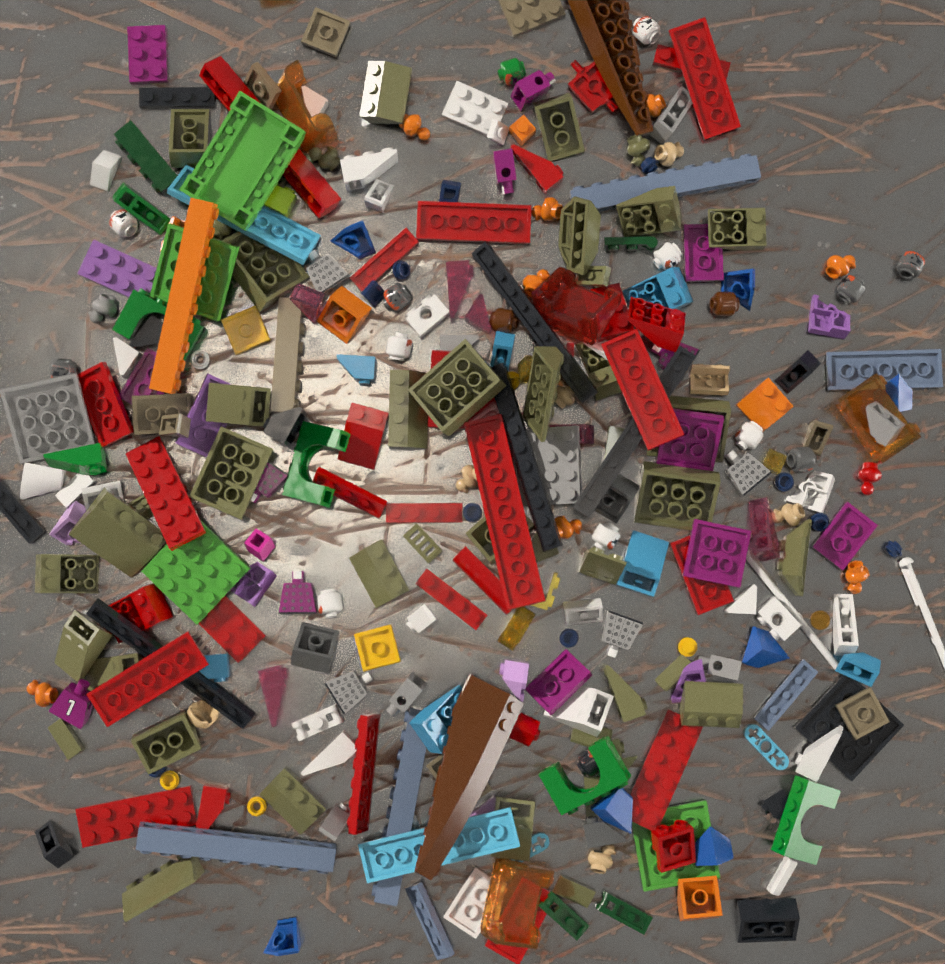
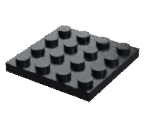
[794,675,904,782]

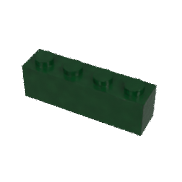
[113,120,177,196]

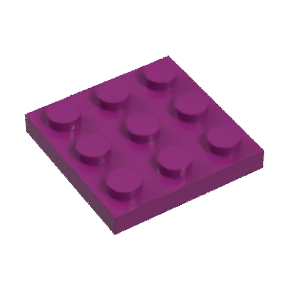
[656,409,724,471]
[682,519,751,588]

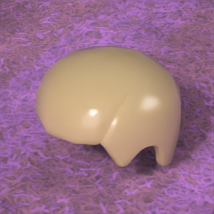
[187,699,219,729]

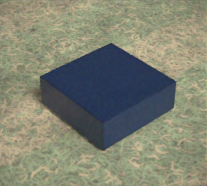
[360,280,385,307]

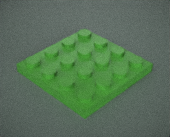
[150,223,239,321]
[141,520,251,625]
[632,800,720,892]

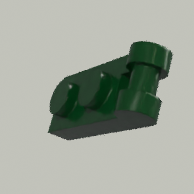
[603,237,658,252]
[596,890,653,935]
[538,891,589,941]

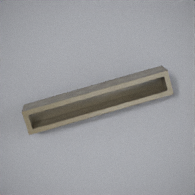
[270,297,306,414]

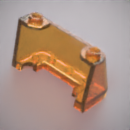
[276,60,338,153]
[833,373,921,464]
[480,858,554,949]

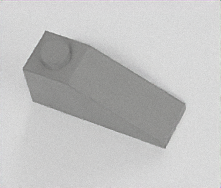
[648,86,692,144]
[319,802,350,841]

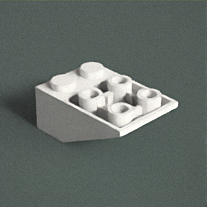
[340,148,399,191]
[543,686,614,737]

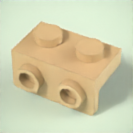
[689,364,730,396]

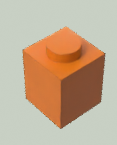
[509,115,536,147]

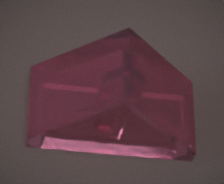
[289,283,324,323]
[465,294,491,334]

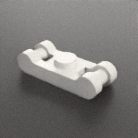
[291,704,345,741]

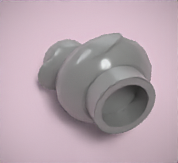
[88,293,117,324]

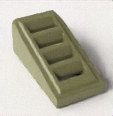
[403,523,442,564]

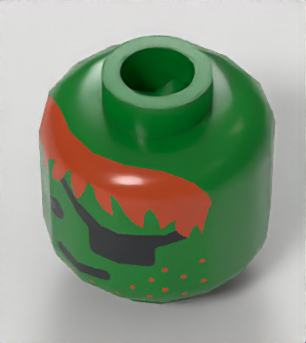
[497,58,526,86]

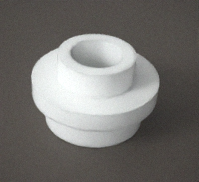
[190,350,210,369]

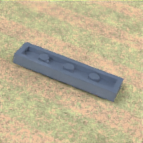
[753,659,818,731]
[405,882,455,960]

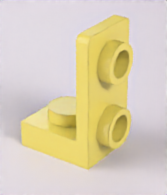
[531,572,560,610]

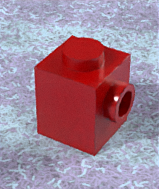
[509,713,541,747]

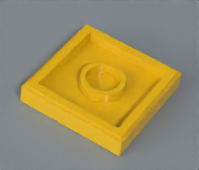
[221,306,271,355]
[354,624,401,672]

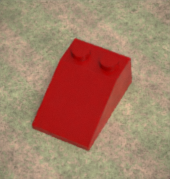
[337,403,389,470]

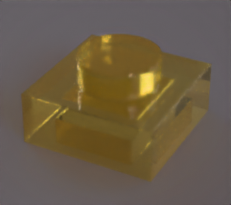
[762,448,787,474]

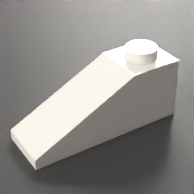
[833,594,859,656]
[795,725,843,782]
[301,731,357,776]

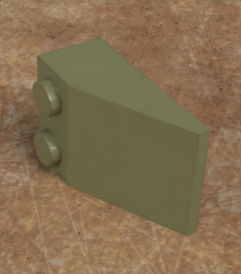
[533,92,585,161]
[169,109,210,168]
[601,663,648,722]

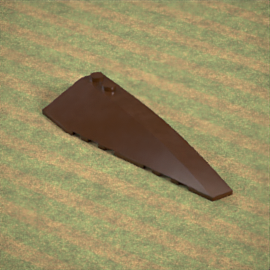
[568,0,653,136]
[414,675,524,881]

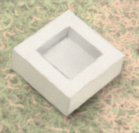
[487,120,509,145]

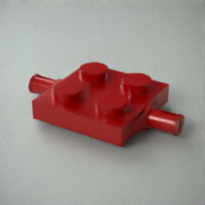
[567,60,618,113]

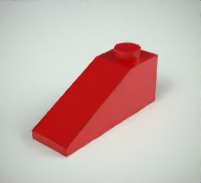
[510,144,564,195]
[196,783,231,829]

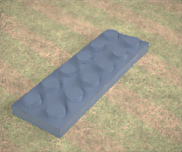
[826,349,943,391]

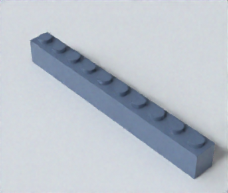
[569,154,761,212]
[371,707,426,906]
[136,821,336,874]

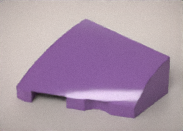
[808,294,850,339]
[230,562,277,607]
[671,659,706,703]

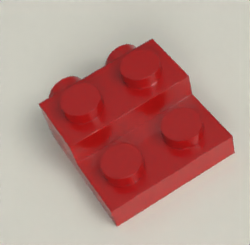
[651,820,696,873]

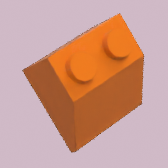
[317,286,372,344]
[736,377,794,432]
[677,876,723,922]

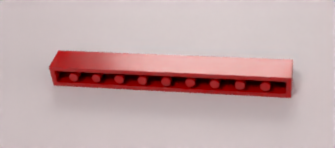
[199,56,342,219]

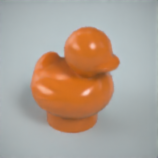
[645,94,666,118]
[399,114,430,140]
[531,197,563,221]
[826,255,856,279]
[523,269,551,298]
[555,516,582,539]
[845,561,870,594]
[27,680,58,707]

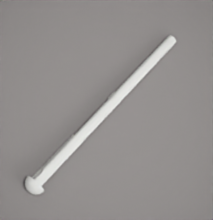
[746,547,839,670]
[899,557,945,670]

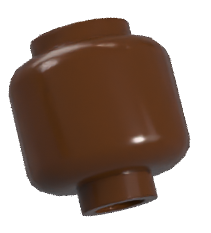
[710,291,740,316]
[489,308,519,333]

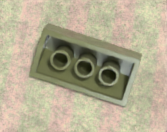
[388,370,428,449]

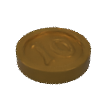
[810,611,830,630]

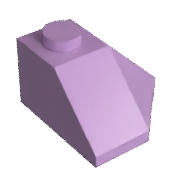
[49,501,86,546]
[499,659,529,702]

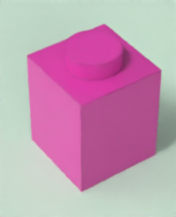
[244,528,275,562]

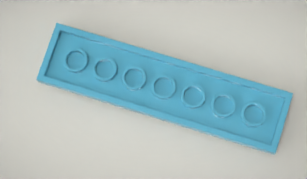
[167,165,321,265]
[358,807,520,883]

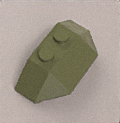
[558,196,601,275]
[777,519,812,596]

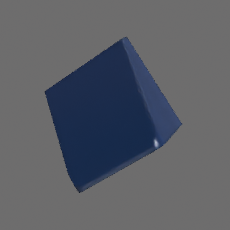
[439,180,461,202]

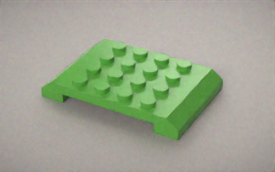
[179,91,306,231]

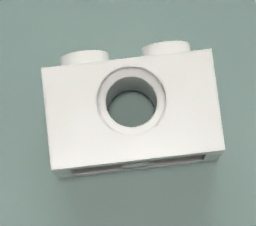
[405,294,450,338]
[756,596,801,641]

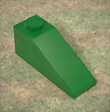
[112,181,171,235]
[43,443,107,475]

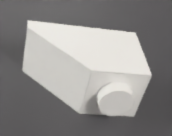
[406,604,437,633]

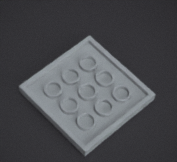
[0,373,96,464]
[507,426,582,506]

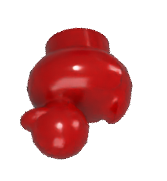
[858,462,882,495]

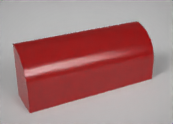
[452,546,511,615]

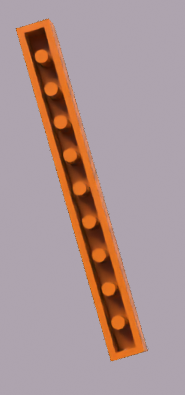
[149,198,219,394]

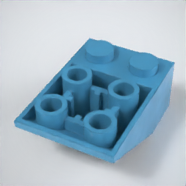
[623,267,694,309]
[616,530,669,597]
[409,685,462,754]

